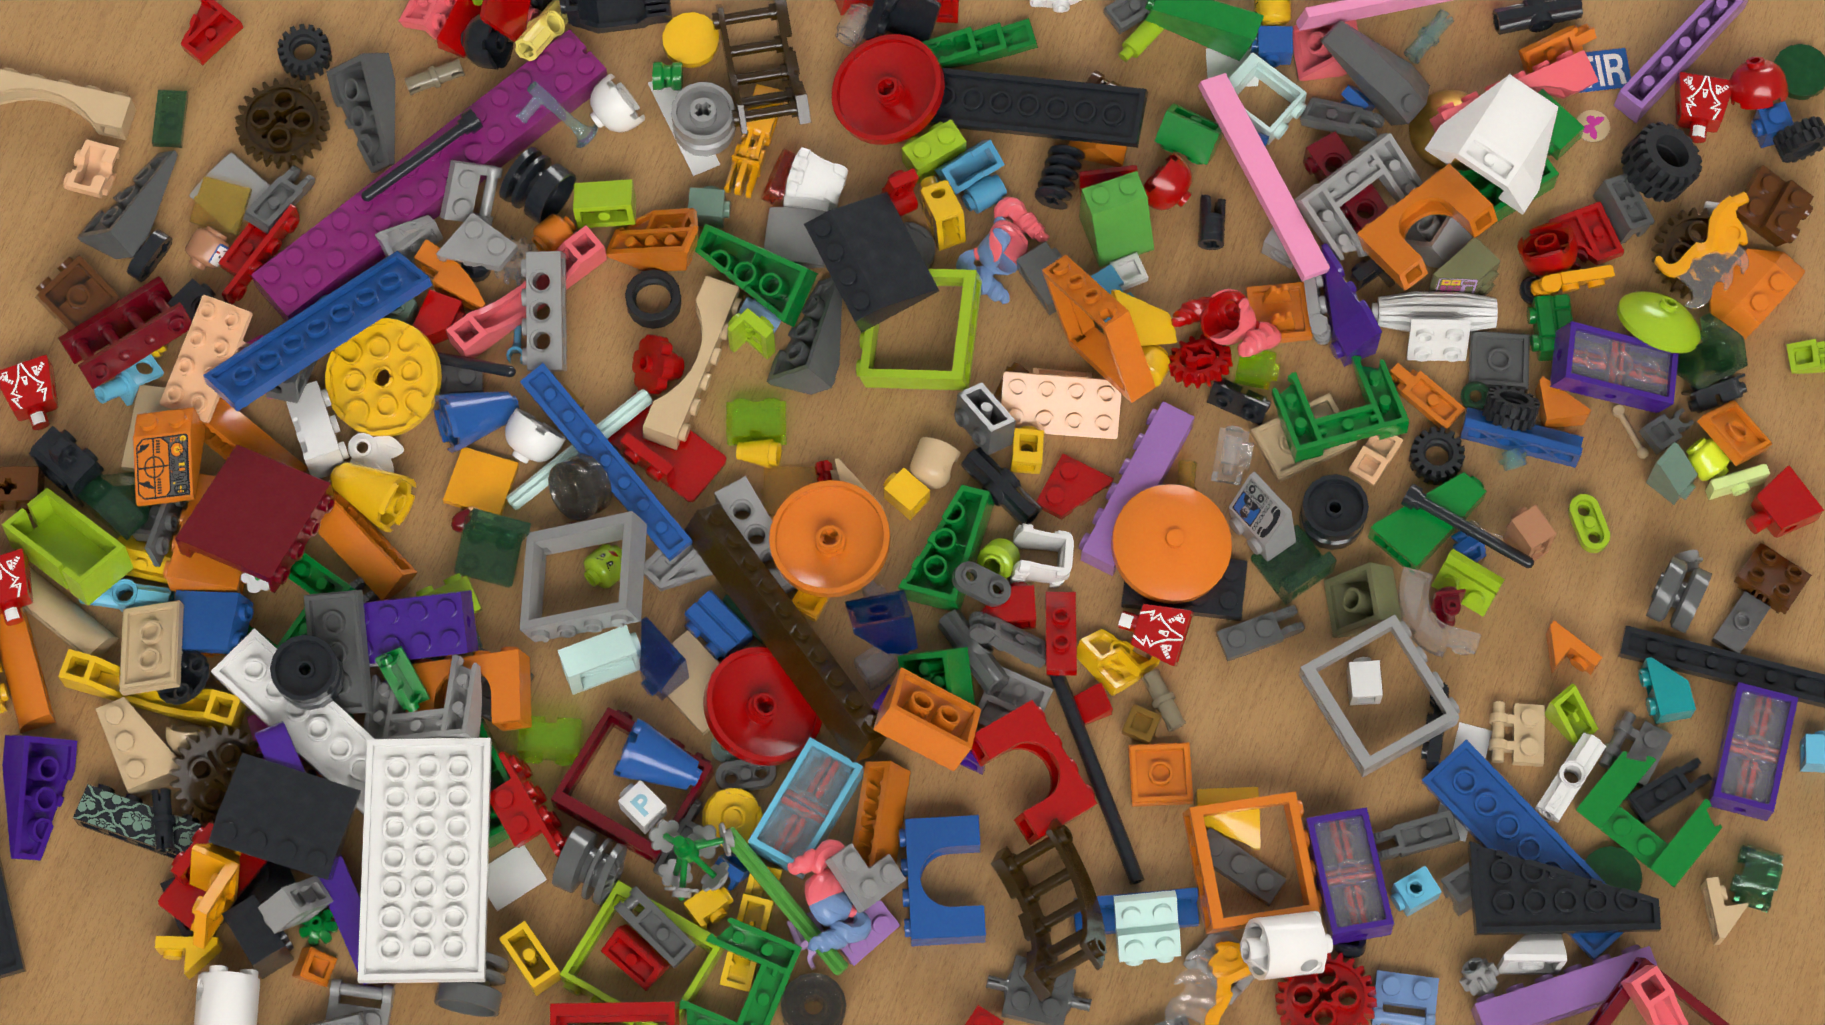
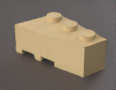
[96,697,179,797]

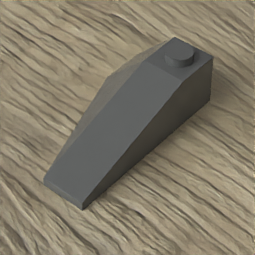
[1320,21,1430,126]
[77,150,178,259]
[767,277,842,395]

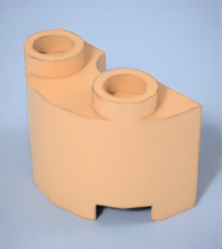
[64,140,120,198]

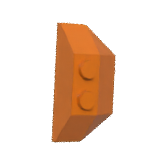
[606,208,698,271]
[1709,249,1806,353]

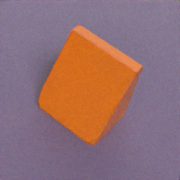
[292,947,338,987]

